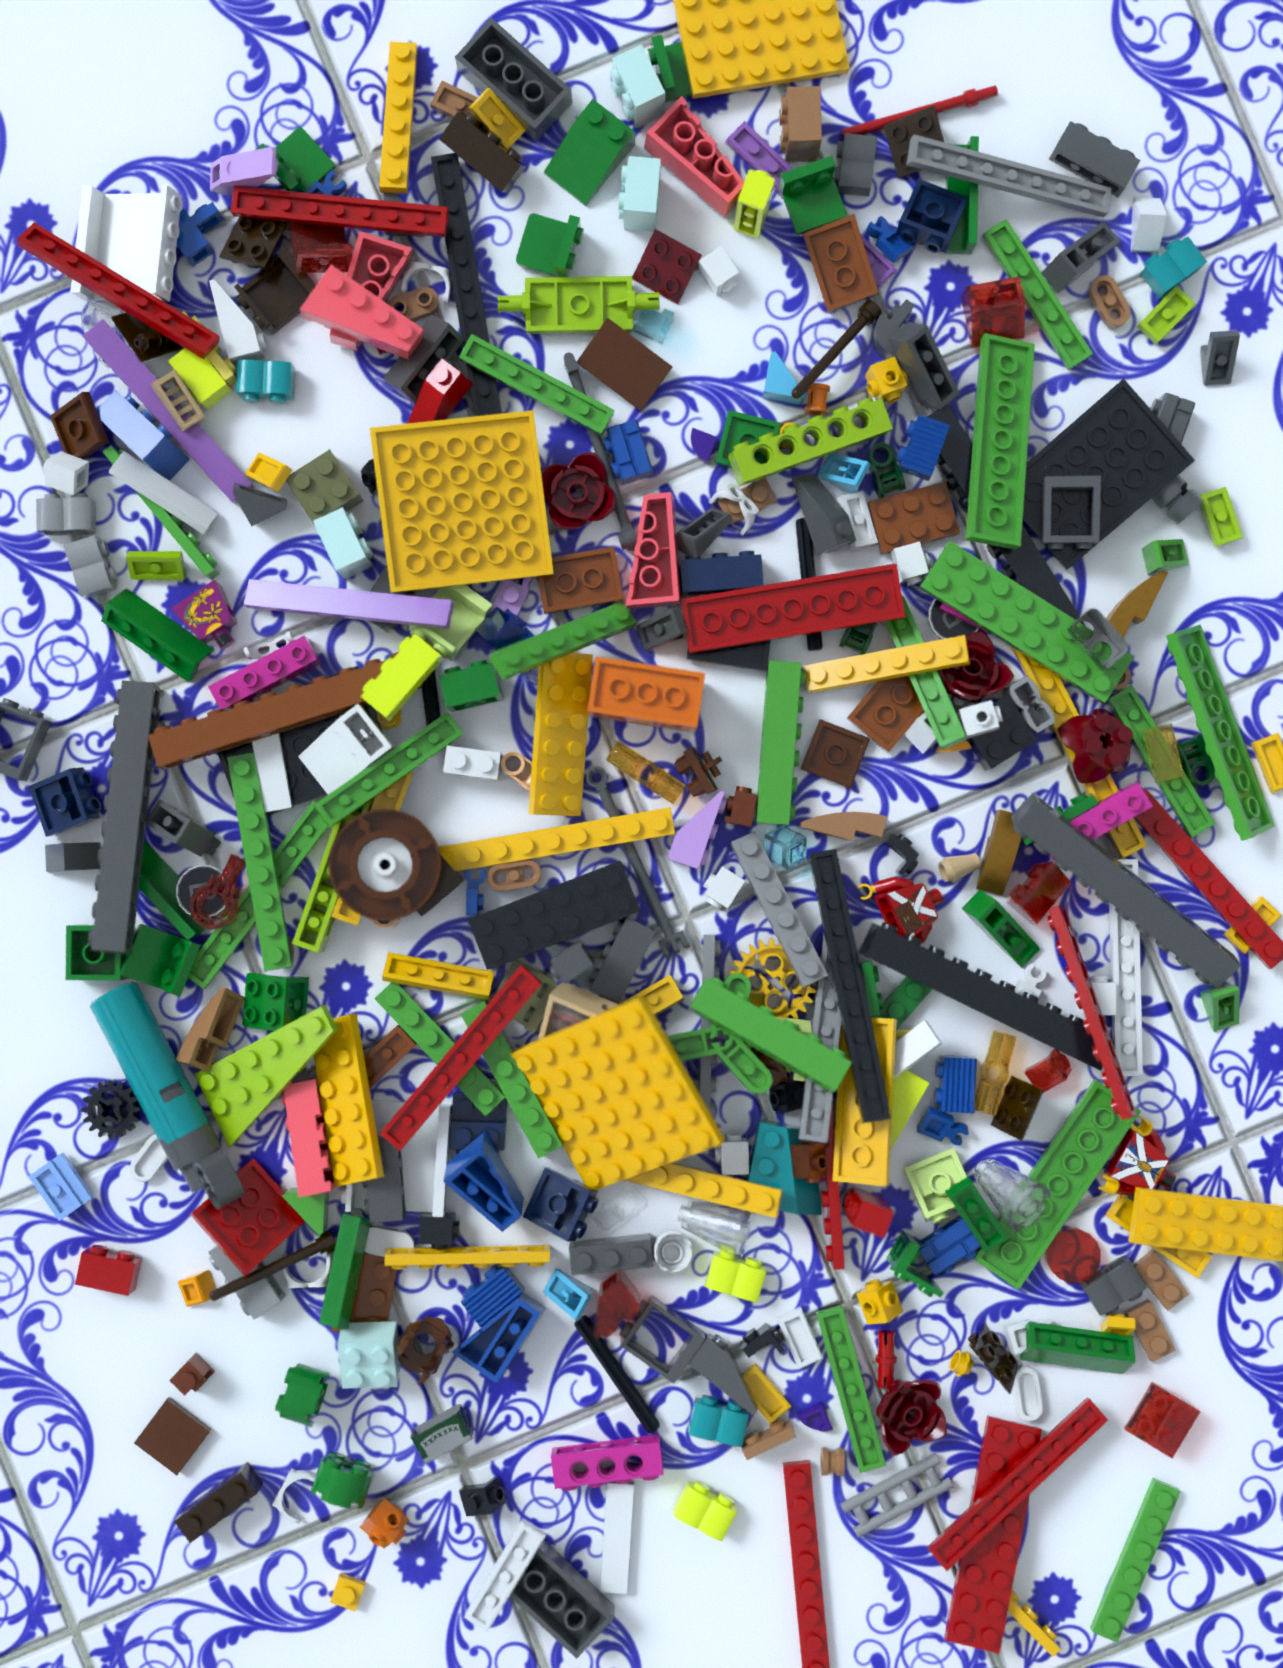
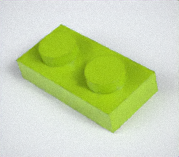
[1137,285,1196,345]
[1200,487,1243,548]
[126,551,186,580]

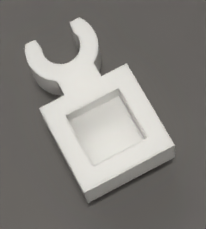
[1012,963,1047,997]
[1004,1319,1052,1354]

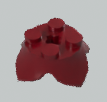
[541,453,616,530]
[937,630,1014,703]
[1058,708,1133,783]
[876,1379,947,1456]

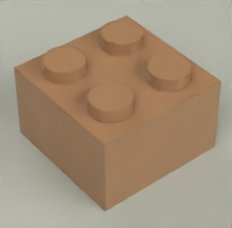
[779,86,822,162]

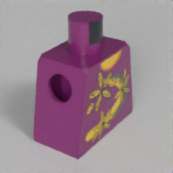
[171,580,237,650]

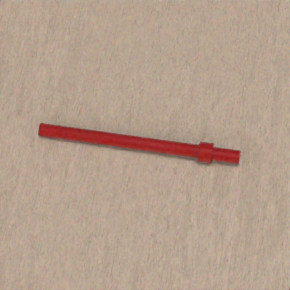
[841,85,998,140]

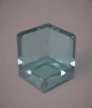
[633,308,674,345]
[764,825,807,870]

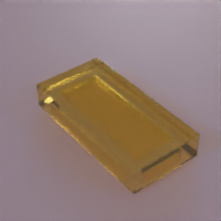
[1143,724,1184,783]

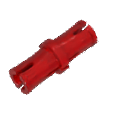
[875,1330,897,1389]

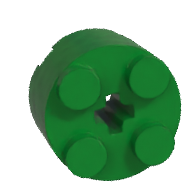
[275,1363,330,1427]
[311,1451,374,1509]

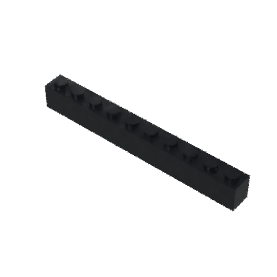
[927,404,1086,626]
[858,922,1115,1070]

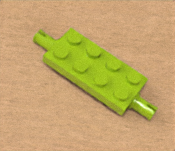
[498,276,660,334]

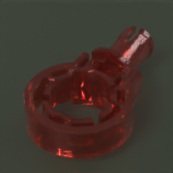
[189,854,246,929]

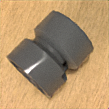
[1151,475,1204,525]

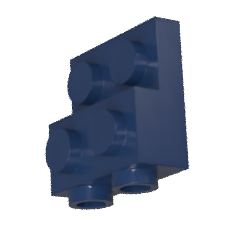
[896,178,968,253]
[29,767,101,837]
[450,1092,507,1154]
[523,1167,599,1242]

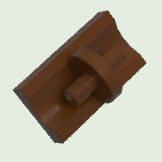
[674,747,722,797]

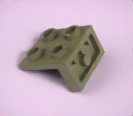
[491,959,560,1034]

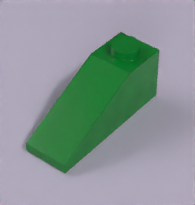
[961,890,1040,968]

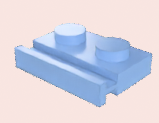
[28,1152,95,1221]

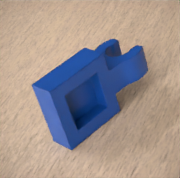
[465,869,486,916]

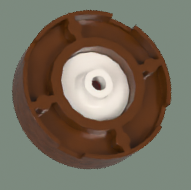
[328,809,441,920]

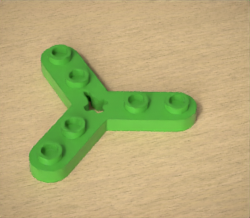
[667,973,773,1094]

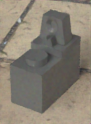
[145,799,221,857]

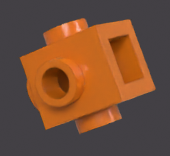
[359,1498,409,1549]

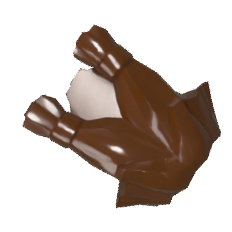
[396,1316,454,1385]

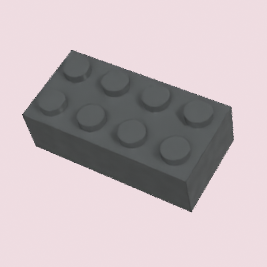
[455,18,572,142]
[510,1540,615,1659]

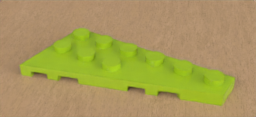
[194,1005,338,1147]

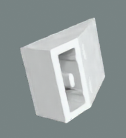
[298,704,395,795]

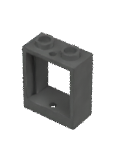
[1041,476,1101,549]
[0,698,51,781]
[619,1295,705,1384]

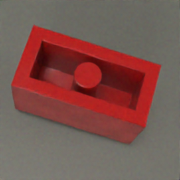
[75,1245,142,1296]

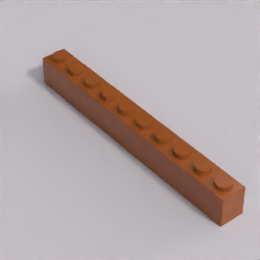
[148,651,424,770]

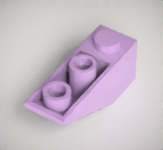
[210,147,278,196]
[667,791,727,869]

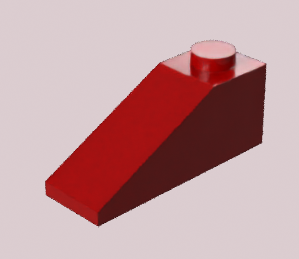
[407,358,473,424]

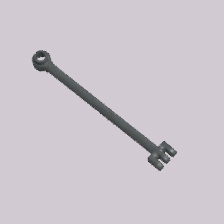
[564,352,637,551]
[586,766,690,958]

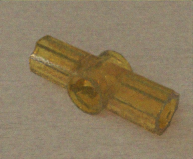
[606,741,686,804]
[975,1030,1017,1116]

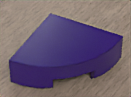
[690,427,717,464]
[797,1402,833,1432]

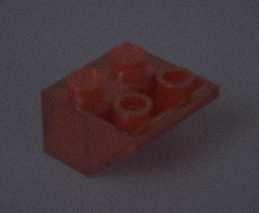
[961,276,1025,349]
[1007,862,1072,924]
[593,1270,641,1340]
[1124,1382,1200,1459]

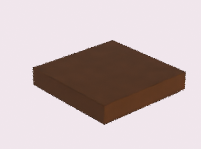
[50,392,109,460]
[800,719,870,789]
[134,1397,212,1476]

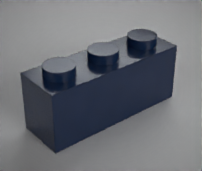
[680,551,763,596]

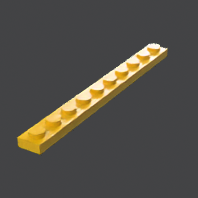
[1010,646,1147,858]
[438,807,675,872]

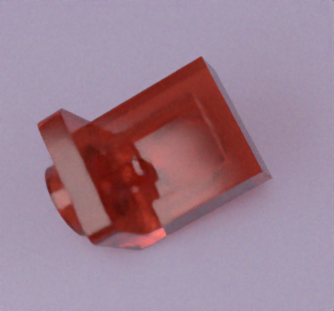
[1024,1049,1071,1093]

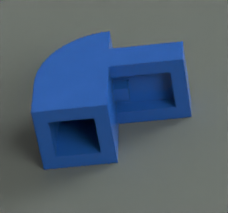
[176,202,224,267]

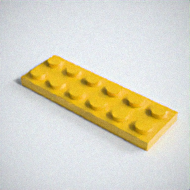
[528,653,593,816]
[313,1014,384,1187]
[833,1018,897,1186]
[1128,1187,1283,1261]

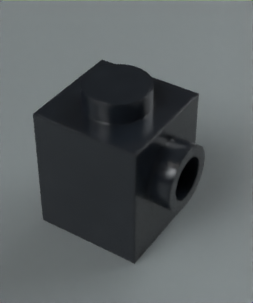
[419,1212,460,1249]

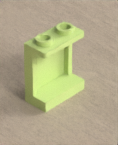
[409,585,492,661]

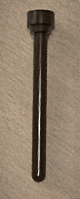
[791,300,882,399]
[209,1230,336,1301]

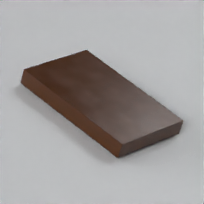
[576,318,673,411]

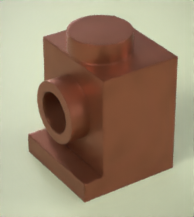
[723,786,757,827]
[791,1141,830,1183]
[169,1353,215,1396]

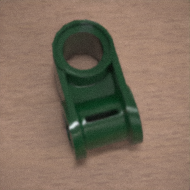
[866,442,906,498]
[839,623,877,655]
[1172,734,1215,788]

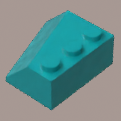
[746,1118,822,1215]

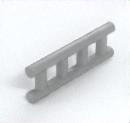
[840,1453,954,1538]

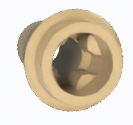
[938,853,981,883]

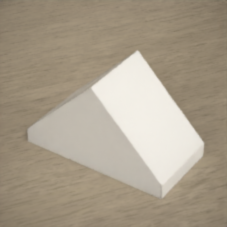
[1131,197,1167,253]

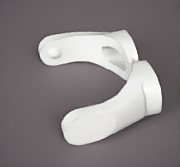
[401,262,451,303]
[709,483,759,536]
[244,631,294,659]
[282,1253,332,1288]
[272,1468,316,1524]

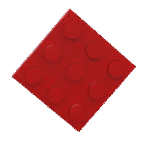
[190,1158,305,1276]

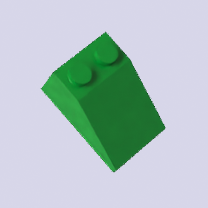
[544,99,635,206]

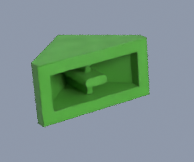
[1142,539,1189,575]
[1200,984,1240,1032]
[282,1188,329,1236]

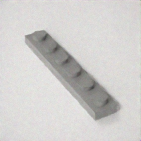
[730,831,828,989]

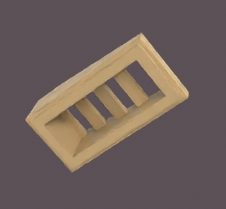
[150,369,206,432]

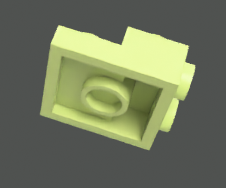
[904,1148,967,1224]

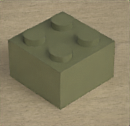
[286,449,363,524]

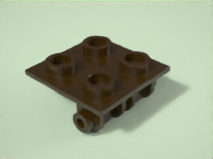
[883,105,945,179]
[219,217,287,271]
[111,312,184,362]
[991,1075,1044,1141]
[968,1323,1018,1394]

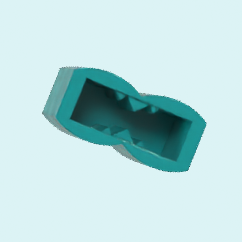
[1140,236,1207,299]
[236,360,295,404]
[688,1395,749,1447]

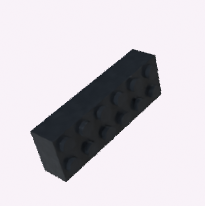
[468,860,640,970]

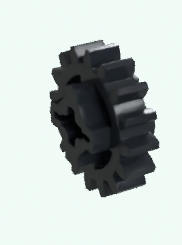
[81,1079,142,1139]

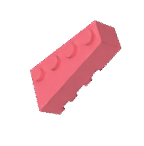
[644,96,744,218]
[329,231,413,351]
[300,265,424,360]
[625,492,682,610]
[281,1077,335,1197]

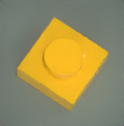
[1101,1313,1136,1336]
[330,1572,366,1612]

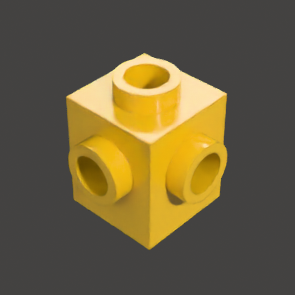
[865,357,908,404]
[856,1279,904,1325]

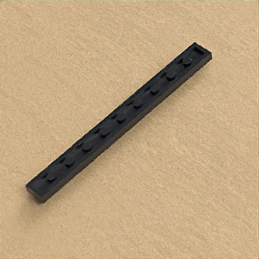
[431,153,502,416]
[808,849,891,1124]

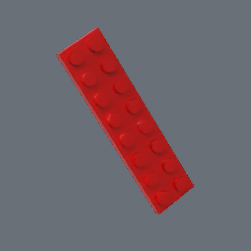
[681,563,905,654]
[944,1415,1042,1654]

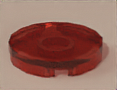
[1045,1228,1101,1283]

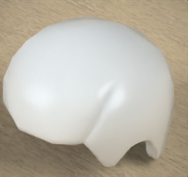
[652,1231,693,1273]

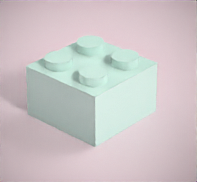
[610,44,665,129]
[618,156,661,232]
[313,507,375,580]
[337,1321,401,1389]

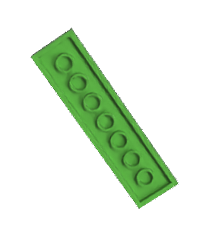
[965,333,1035,550]
[919,540,1134,704]
[1166,624,1275,841]
[973,1079,1141,1290]

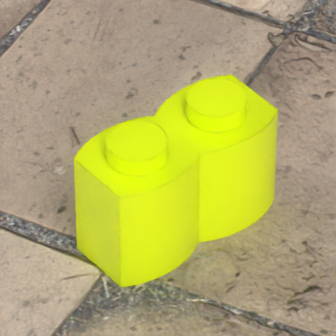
[705,1249,767,1302]
[673,1481,737,1542]

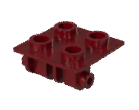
[632,229,702,304]

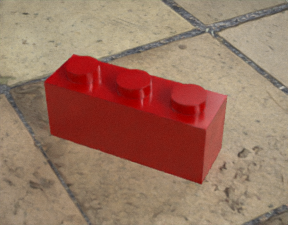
[842,1186,894,1238]

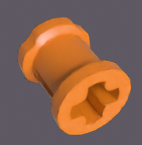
[804,383,831,416]

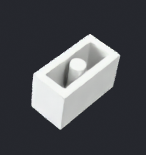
[443,745,503,781]

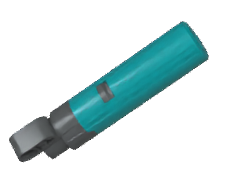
[89,982,244,1209]

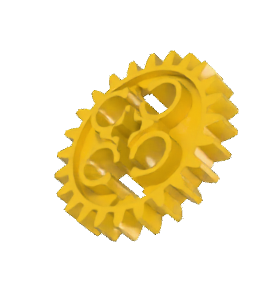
[730,937,816,1019]

